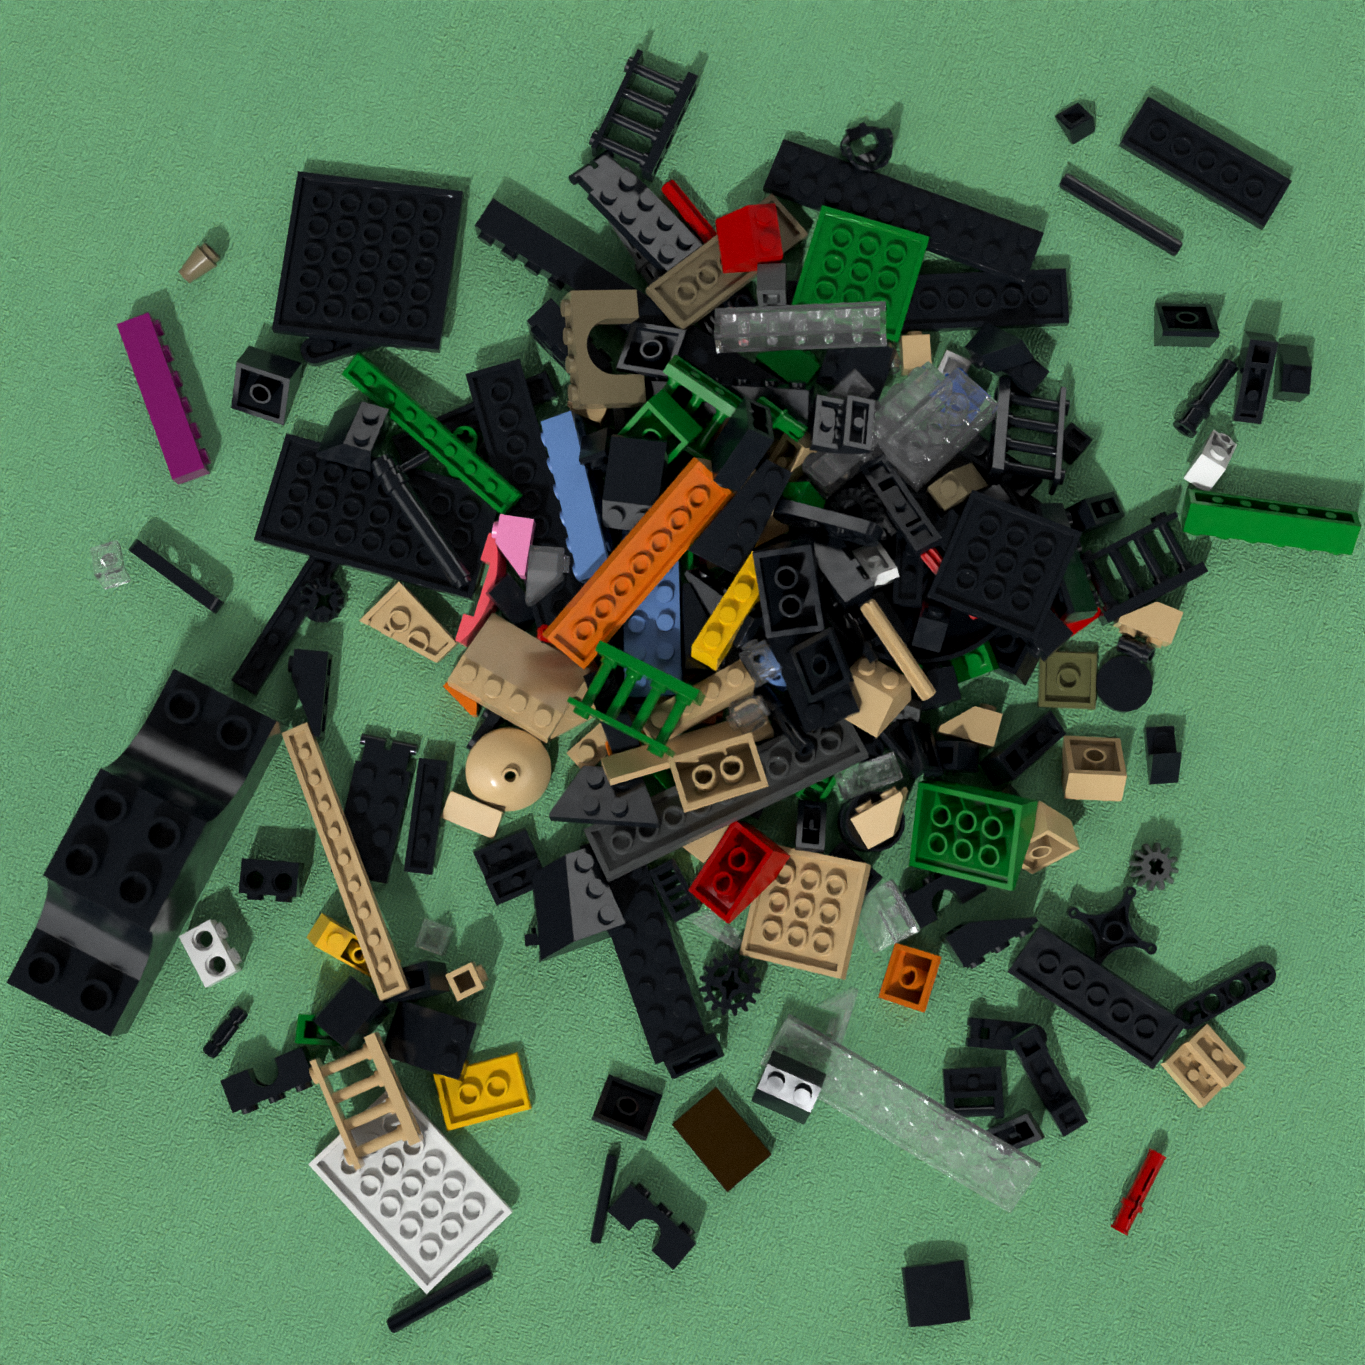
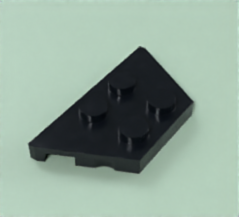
[549,766,660,828]

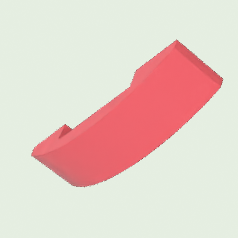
[455,533,506,647]

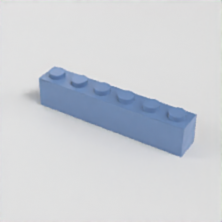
[541,411,614,584]

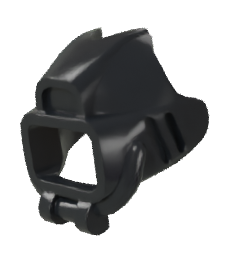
[840,122,893,173]

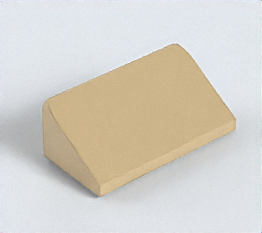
[441,791,505,839]

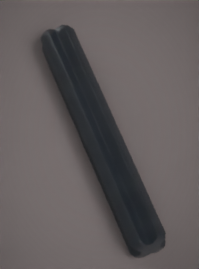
[386,1264,493,1333]

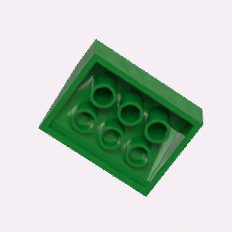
[909,778,1038,891]

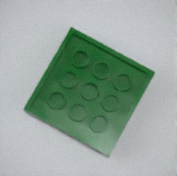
[789,205,930,345]

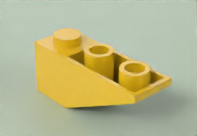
[306,913,401,978]

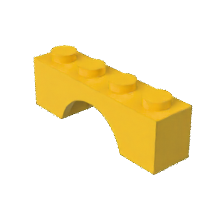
[691,551,760,671]

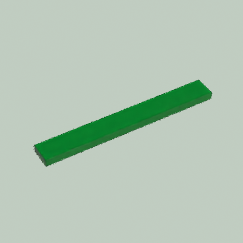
[342,352,523,515]

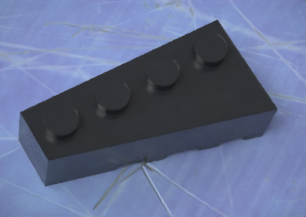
[688,459,792,575]

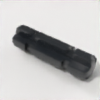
[203,1006,248,1058]

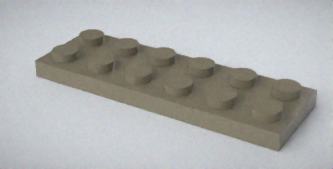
[645,194,808,330]

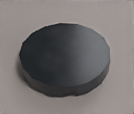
[1096,656,1153,713]

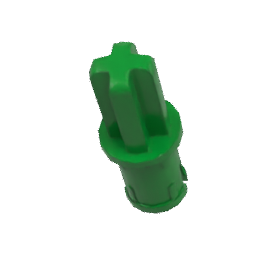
[756,397,808,442]

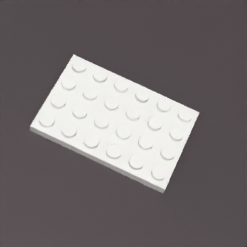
[309,1091,513,1294]

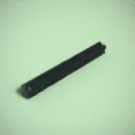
[1059,174,1182,256]

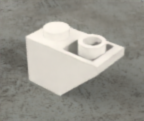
[1184,429,1237,491]

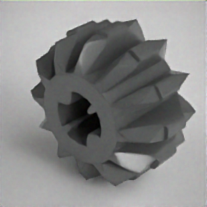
[1129,843,1179,891]

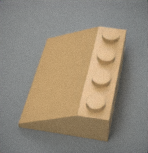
[448,613,591,743]

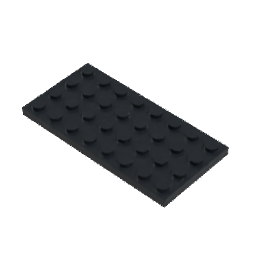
[254,433,498,601]

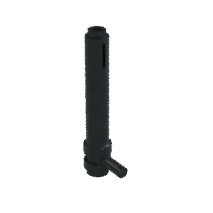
[371,450,472,590]

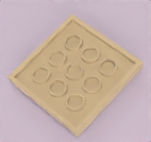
[739,845,871,980]

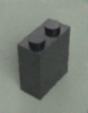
[710,397,774,492]

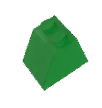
[617,389,704,465]

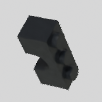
[893,872,987,933]
[220,1045,313,1115]
[607,1181,697,1270]

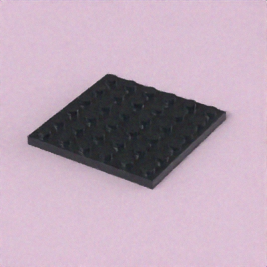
[272,171,464,353]

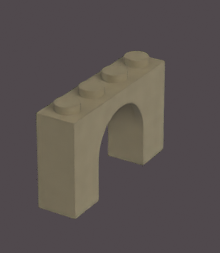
[560,290,646,410]

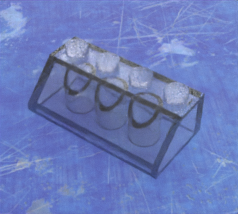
[878,367,999,491]

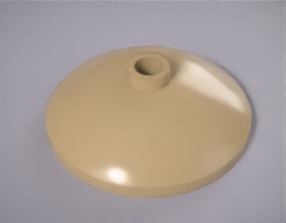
[465,728,551,811]

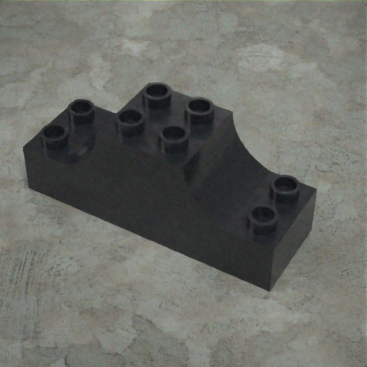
[6,669,289,1037]

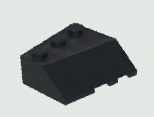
[531,846,626,962]

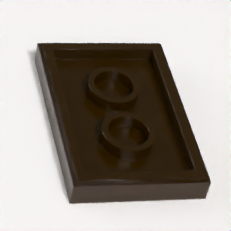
[672,1087,772,1192]

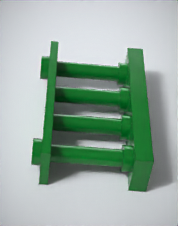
[638,354,743,460]
[567,640,706,758]

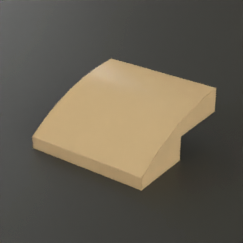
[1161,1024,1246,1108]

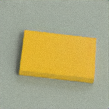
[433,1052,532,1131]

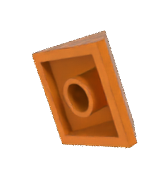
[878,943,942,1013]

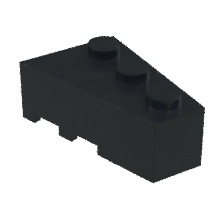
[527,298,612,375]
[797,531,875,613]

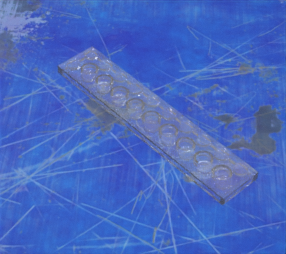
[759,1014,1041,1213]

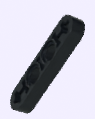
[773,499,883,547]
[128,538,224,614]
[1173,962,1276,1029]

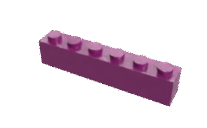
[117,313,211,485]

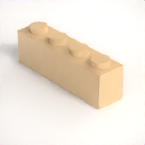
[643,660,755,740]

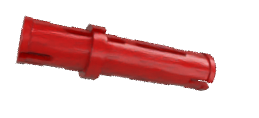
[1110,1149,1167,1236]

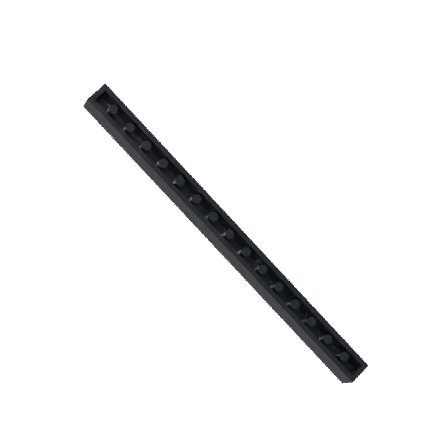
[474,198,860,469]

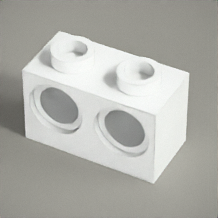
[179,920,242,988]

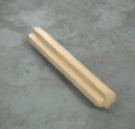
[860,599,936,701]

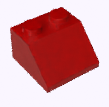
[715,203,783,273]

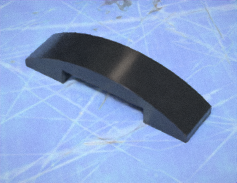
[1009,1025,1088,1137]

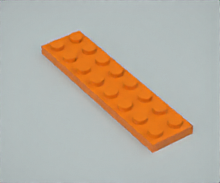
[542,458,735,669]

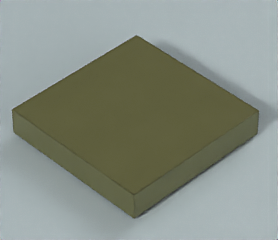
[1037,651,1097,710]

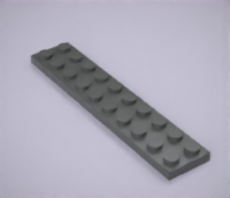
[583,719,869,882]

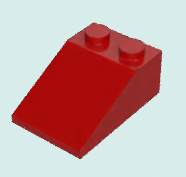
[688,820,791,924]

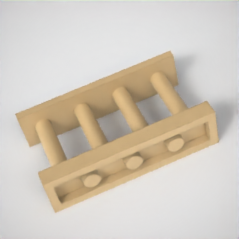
[309,1031,424,1170]

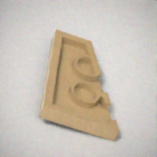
[359,582,459,663]

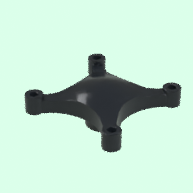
[1066,885,1157,964]

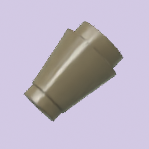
[178,242,220,283]

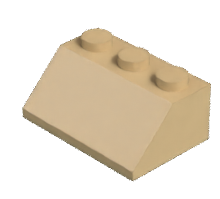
[668,732,768,813]

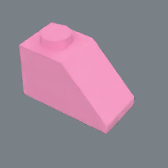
[492,514,536,579]

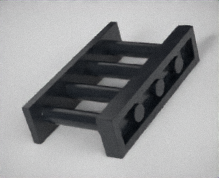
[589,49,698,183]
[986,376,1070,495]
[1080,511,1208,626]

